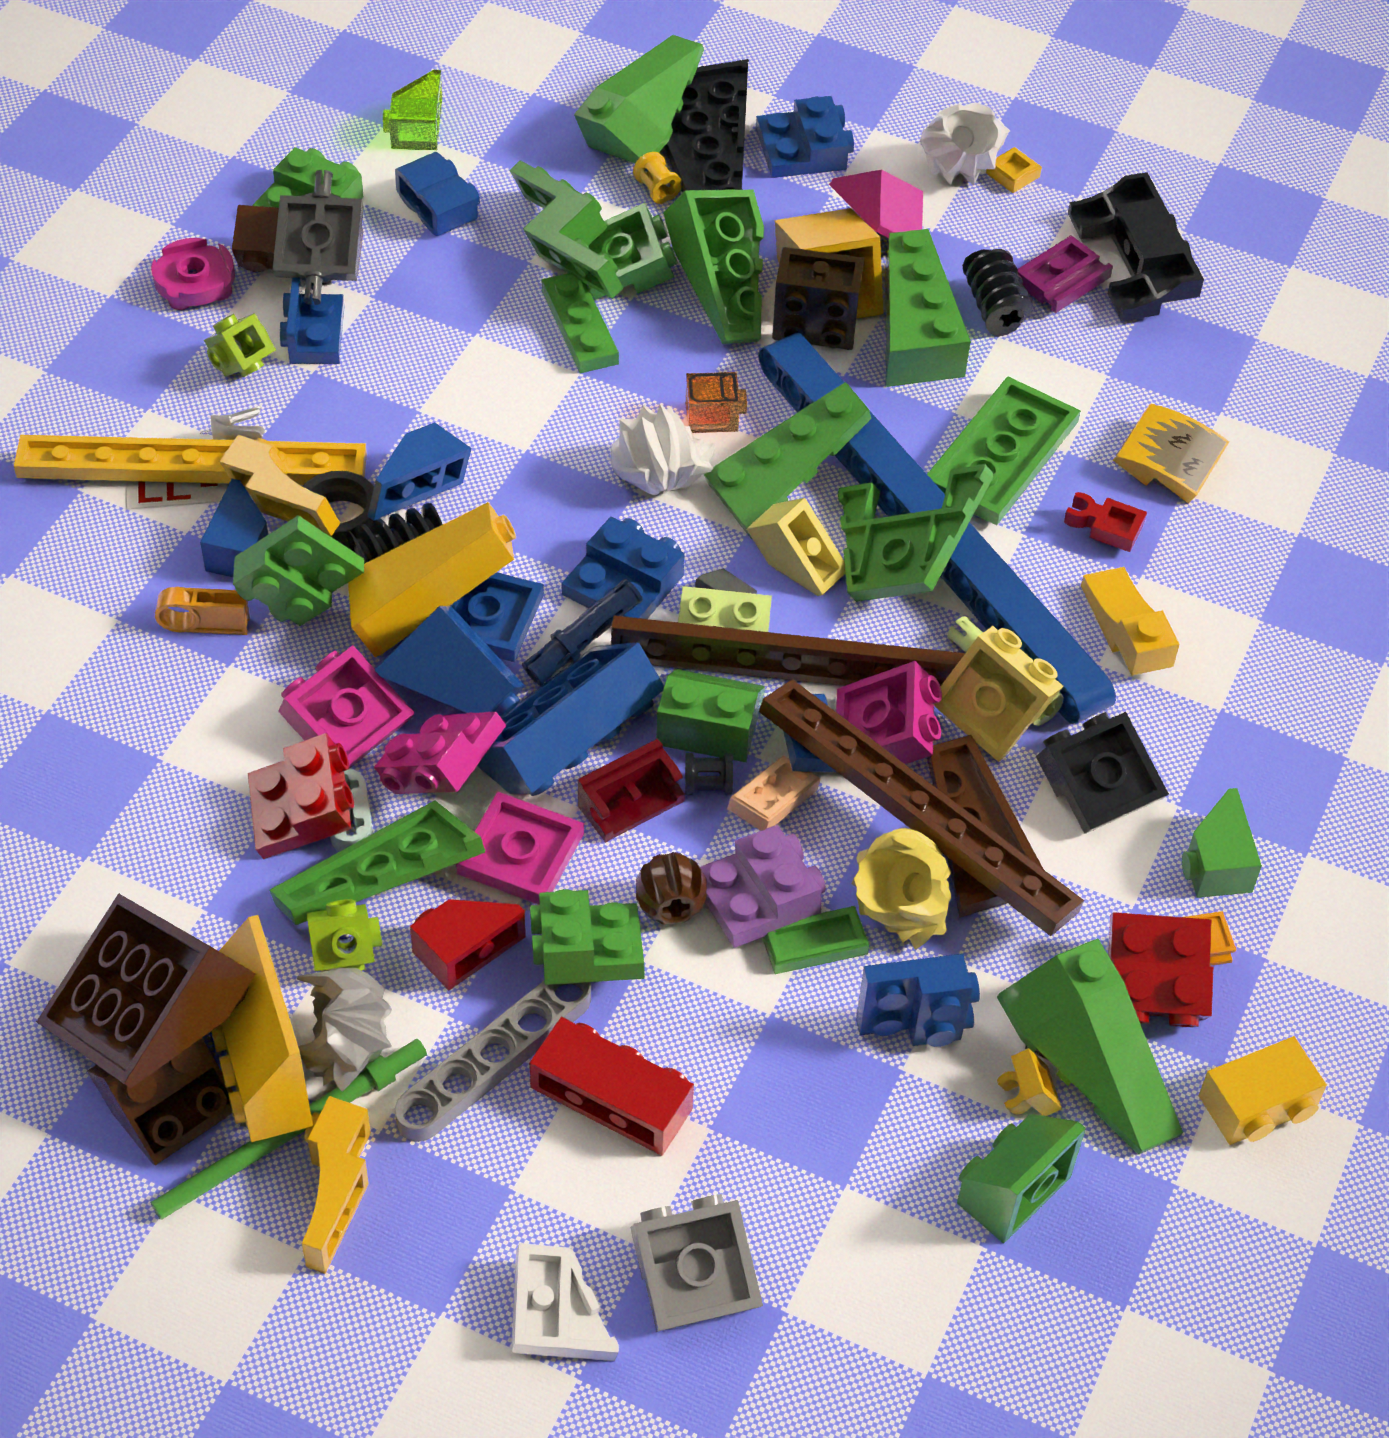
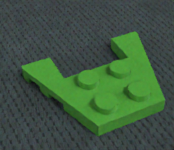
[838,464,993,602]

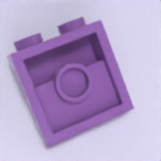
[700,825,826,948]

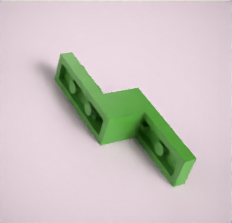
[509,160,623,299]

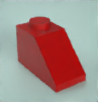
[410,899,526,991]

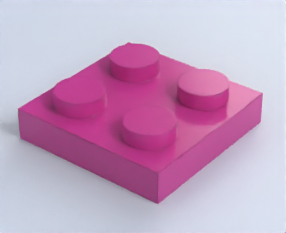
[456,791,584,904]

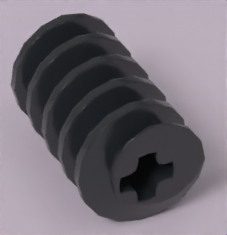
[962,249,1033,337]
[347,503,443,564]

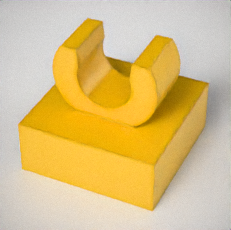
[997,1048,1062,1116]

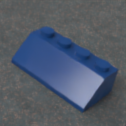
[477,642,664,796]

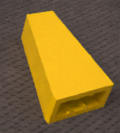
[348,502,516,657]

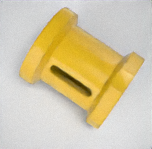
[632,152,682,204]

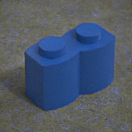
[395,152,480,236]

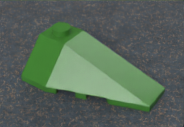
[574,35,704,163]
[663,189,764,344]
[997,938,1183,1155]

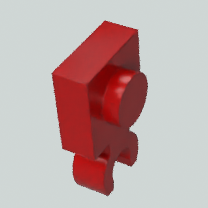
[1064,492,1147,552]

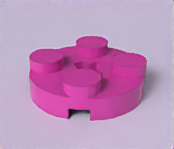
[151,238,235,310]

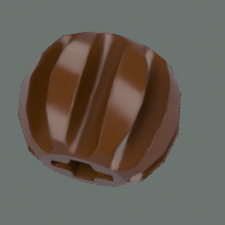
[636,852,707,925]

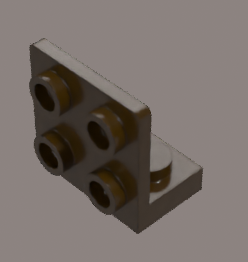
[772,247,865,350]

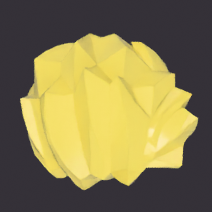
[851,828,952,949]

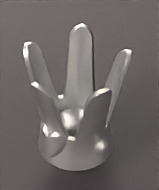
[200,406,265,440]

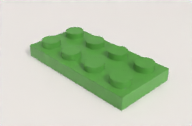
[927,376,1081,526]

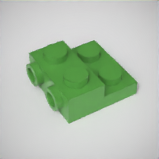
[252,147,364,208]
[588,202,678,300]
[233,515,364,626]
[530,889,645,985]

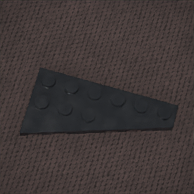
[664,59,749,193]

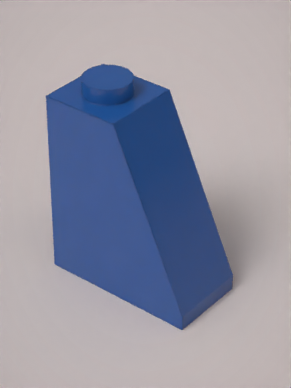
[375,606,525,719]

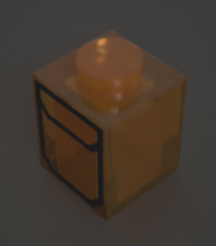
[685,372,747,433]

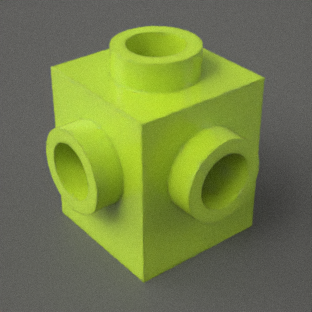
[203,313,276,377]
[307,899,382,971]

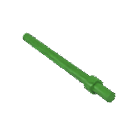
[150,1038,427,1220]

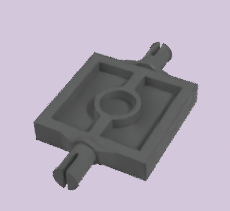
[273,170,364,305]

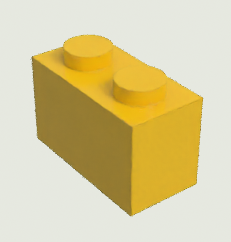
[1198,1036,1327,1145]

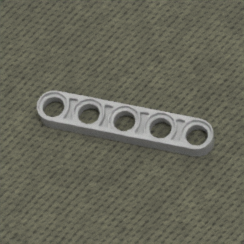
[394,981,591,1142]

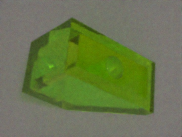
[383,69,443,151]

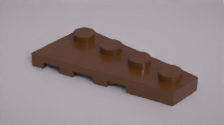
[927,734,1043,918]

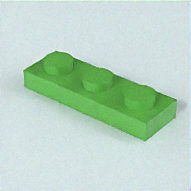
[541,273,619,374]

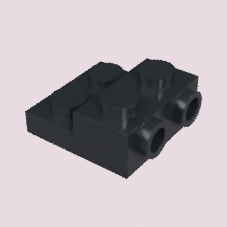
[1036,712,1169,834]

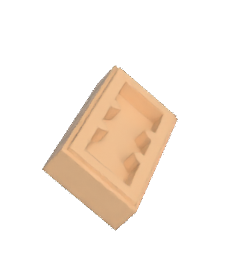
[727,755,821,831]

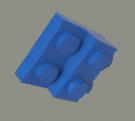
[755,96,854,178]
[561,516,685,619]
[450,572,544,662]
[856,953,980,1047]

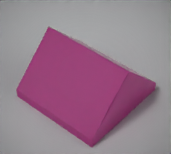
[829,169,923,238]

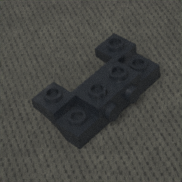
[1068,172,1204,321]

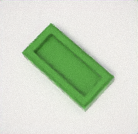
[762,906,869,975]

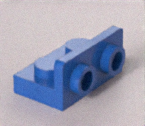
[280,277,345,364]

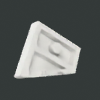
[511,1243,619,1361]

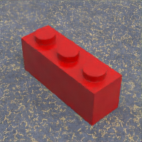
[529,1016,694,1156]

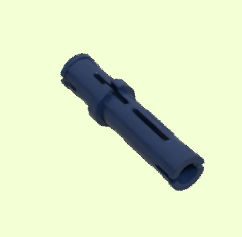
[522,579,643,686]

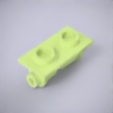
[678,586,772,632]

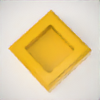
[986,147,1042,193]

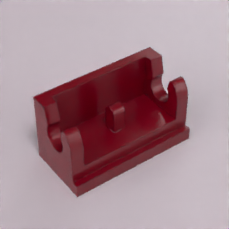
[577,738,685,843]

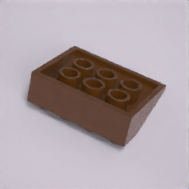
[36,893,256,1088]

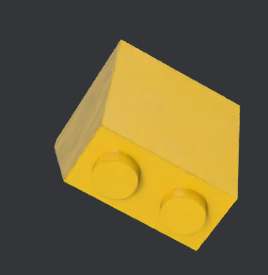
[774,208,884,319]

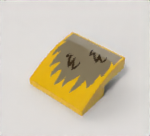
[1113,403,1230,504]

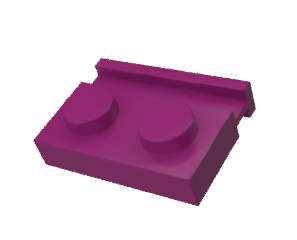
[1018,235,1113,314]

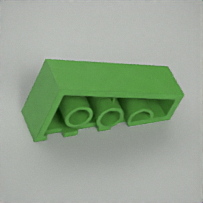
[885,229,971,387]

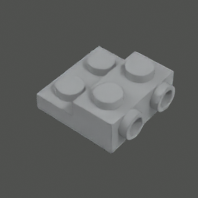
[630,1194,763,1332]

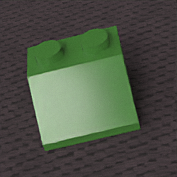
[656,669,765,763]
[957,1114,1086,1244]

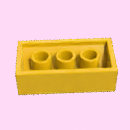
[211,915,313,1142]

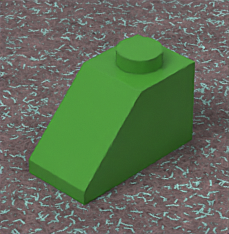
[1182,788,1262,898]

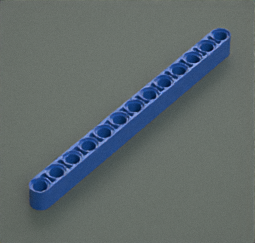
[758,333,1116,725]

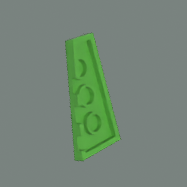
[704,382,872,539]
[270,800,486,925]

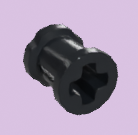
[685,753,733,795]

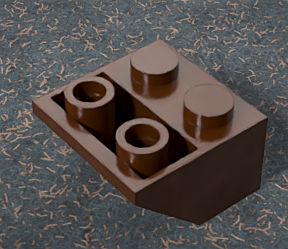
[87,1038,233,1166]

